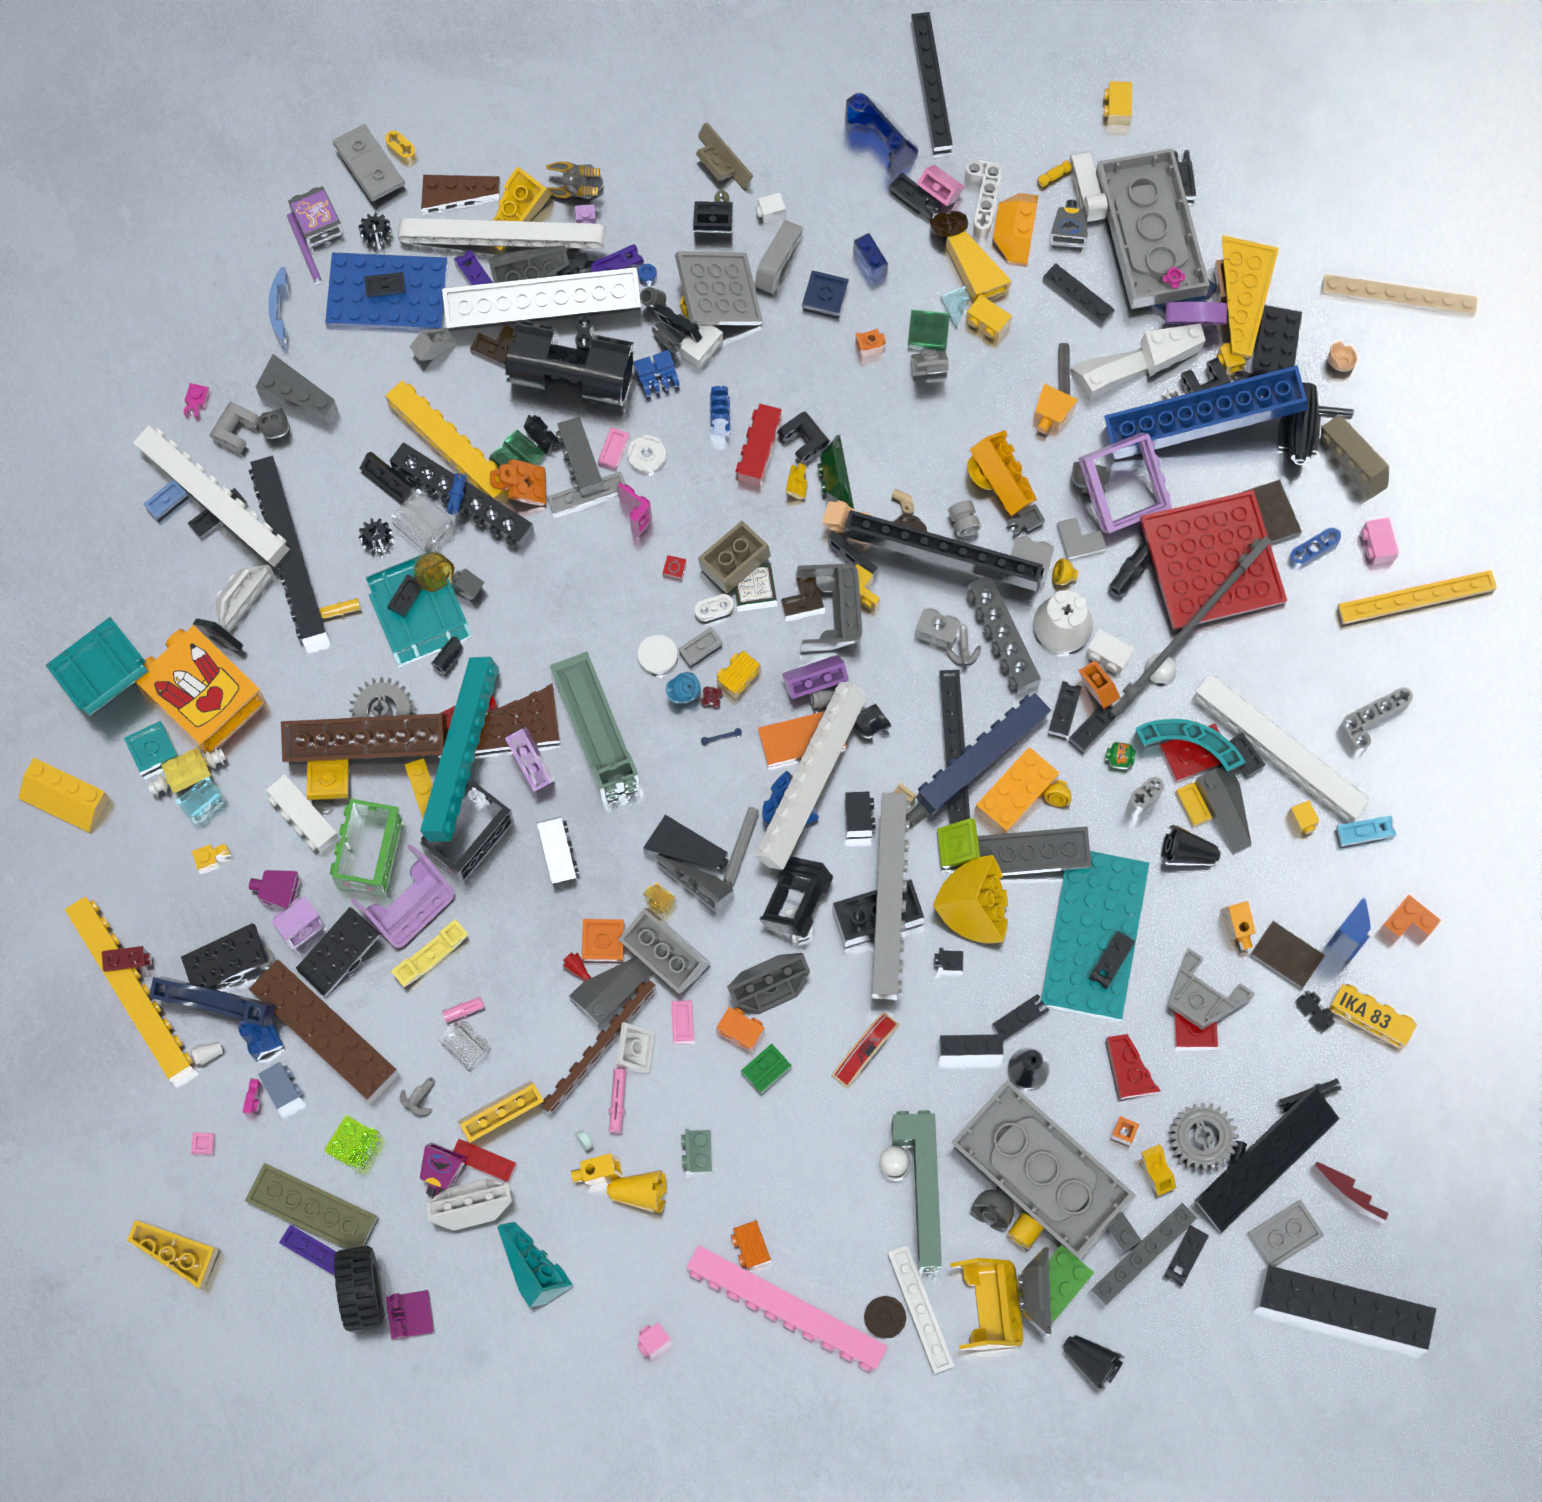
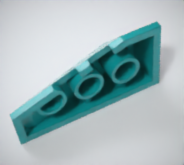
[497,1222,573,1308]

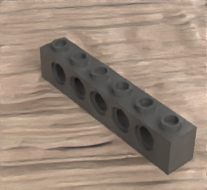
[966,577,1041,694]
[1088,1202,1197,1308]

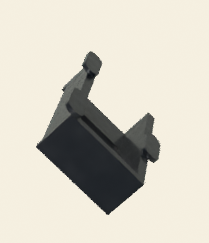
[760,856,833,938]

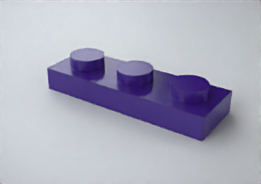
[279,1224,336,1276]

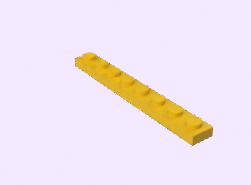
[1337,570,1497,625]

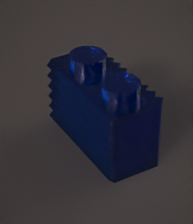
[853,233,888,281]

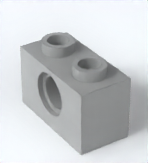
[915,608,961,649]

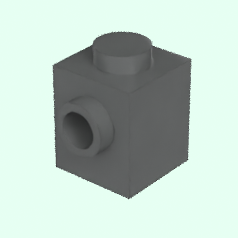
[450,568,485,600]

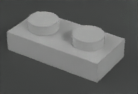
[678,627,723,666]

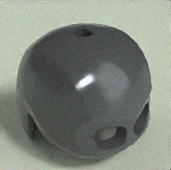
[258,408,289,439]

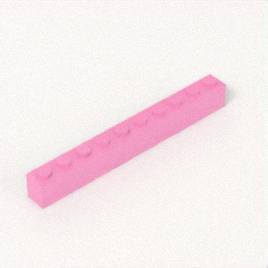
[686,1245,888,1372]

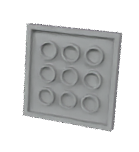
[675,251,763,325]

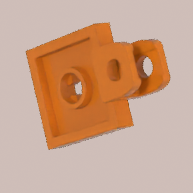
[490,459,546,506]

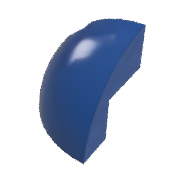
[762,771,819,825]

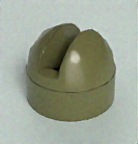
[714,190,730,202]

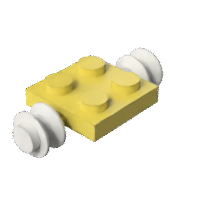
[147,746,226,797]

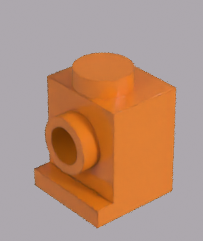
[855,329,886,358]

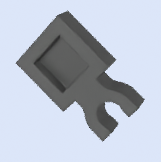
[1007,504,1045,536]

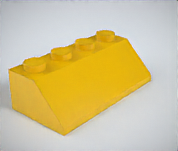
[18,758,110,833]

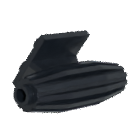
[1278,382,1321,465]

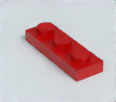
[453,1139,517,1183]

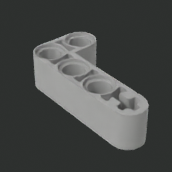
[754,220,803,294]
[1339,687,1413,754]

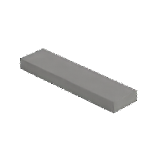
[547,471,626,516]

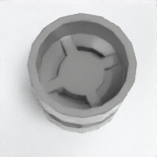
[948,500,981,537]

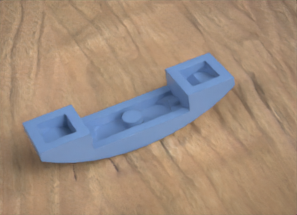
[268,267,288,346]

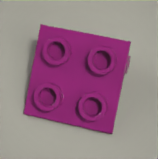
[386,1290,434,1340]

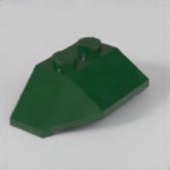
[817,435,854,509]

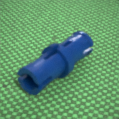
[446,473,467,515]

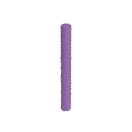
[287,213,321,281]

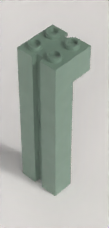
[550,652,640,800]
[891,1110,942,1273]

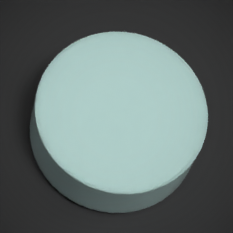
[575,1130,593,1151]

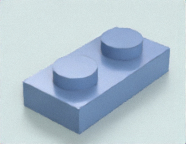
[143,479,187,520]

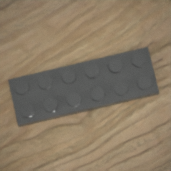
[978,826,1092,876]

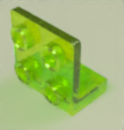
[324,1115,382,1172]

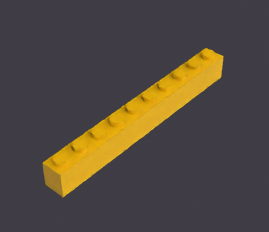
[64,896,194,1083]

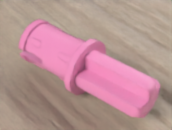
[442,997,484,1023]

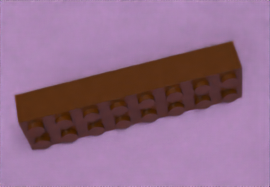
[281,713,447,763]
[249,959,399,1104]

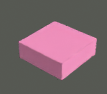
[191,1132,215,1155]

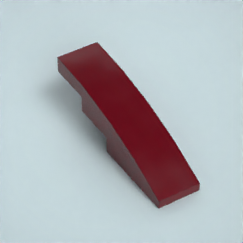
[1312,1162,1389,1224]

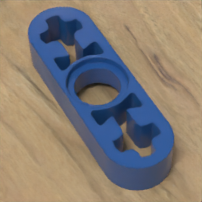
[1289,528,1341,567]

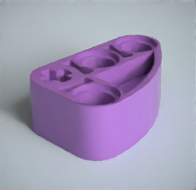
[1165,302,1227,326]

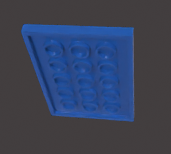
[325,252,448,330]

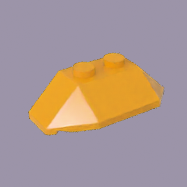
[993,193,1038,266]

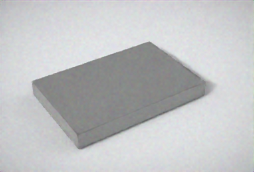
[1247,1199,1324,1267]

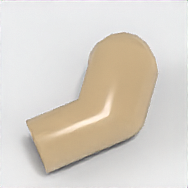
[891,489,915,514]

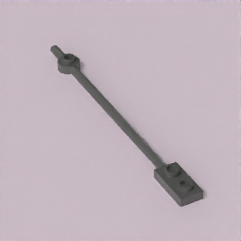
[1109,536,1271,717]

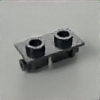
[523,415,560,455]
[1296,990,1336,1032]

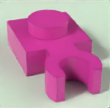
[184,383,210,419]
[242,1078,261,1117]

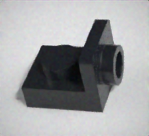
[934,948,963,973]

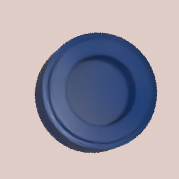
[638,264,657,284]

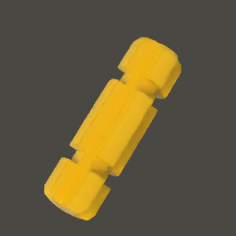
[1037,160,1072,187]

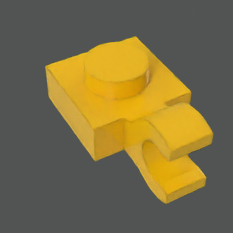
[786,463,808,500]
[191,844,230,872]

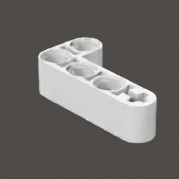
[1070,151,1108,222]
[965,159,1002,238]

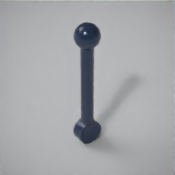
[701,728,742,745]

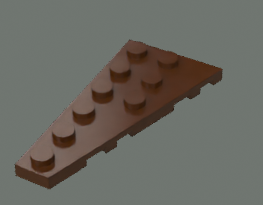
[438,683,560,758]

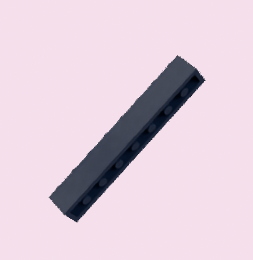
[915,693,1051,815]

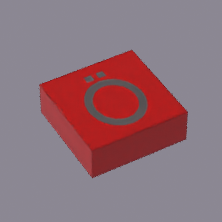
[662,555,687,580]

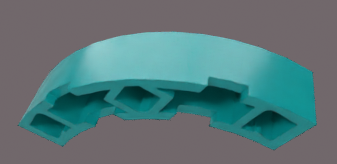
[1135,719,1246,772]

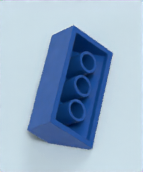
[1324,898,1371,964]

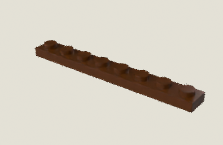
[541,980,656,1116]

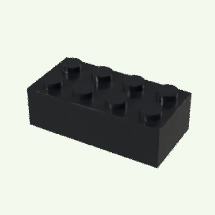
[1251,305,1302,377]
[832,879,924,947]

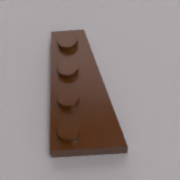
[421,174,500,212]

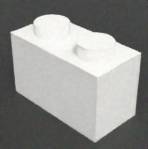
[680,325,723,368]
[1086,629,1134,674]

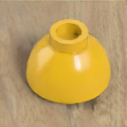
[1052,558,1078,585]
[1044,780,1072,807]

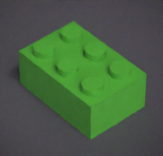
[1019,1245,1095,1324]

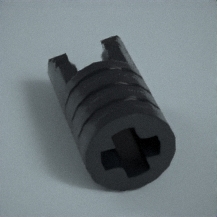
[431,637,463,674]

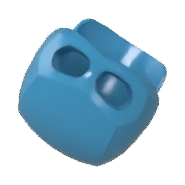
[666,672,701,704]

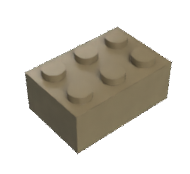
[698,521,771,594]

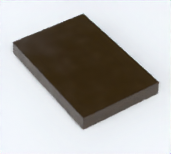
[1243,479,1302,544]
[1250,921,1325,989]

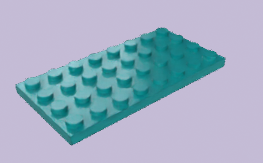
[1040,851,1150,1021]

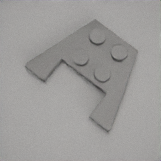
[1168,948,1255,1030]

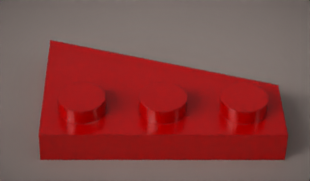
[1106,1034,1161,1099]

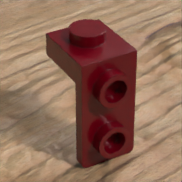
[102,946,152,973]

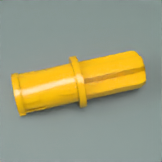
[320,598,361,619]

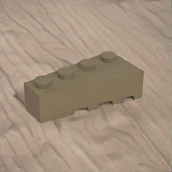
[1320,414,1390,500]

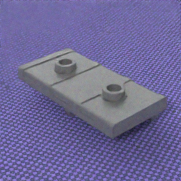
[333,124,405,202]

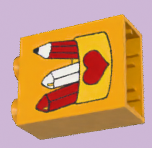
[135,625,266,754]

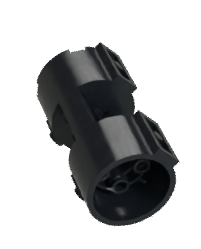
[505,319,634,406]

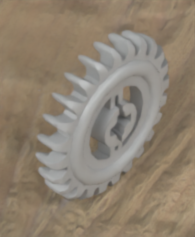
[349,677,415,718]
[1169,1102,1239,1171]

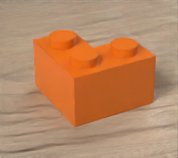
[1379,894,1442,943]

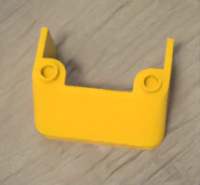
[950,1258,1024,1350]

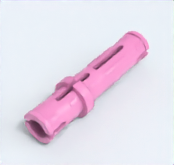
[608,1069,626,1133]

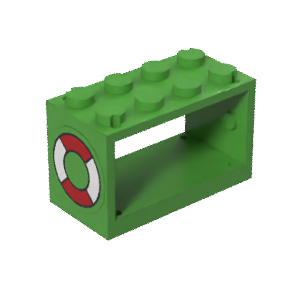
[330,798,403,896]

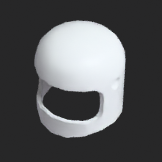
[879,1146,911,1181]

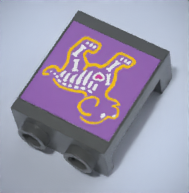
[288,186,343,247]

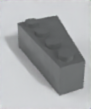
[255,354,338,425]

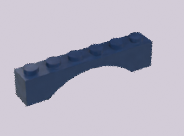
[149,977,276,1026]

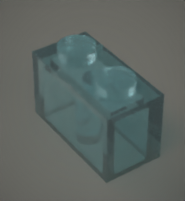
[176,777,226,824]

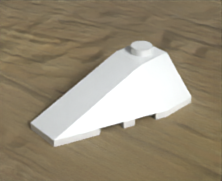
[1070,350,1148,401]

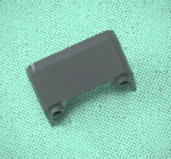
[795,564,862,651]

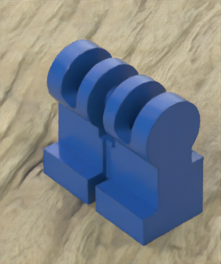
[633,350,680,397]
[710,385,730,434]

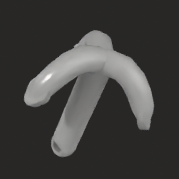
[946,624,981,664]
[400,1077,435,1115]

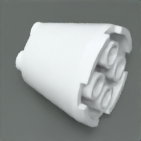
[1033,591,1094,654]

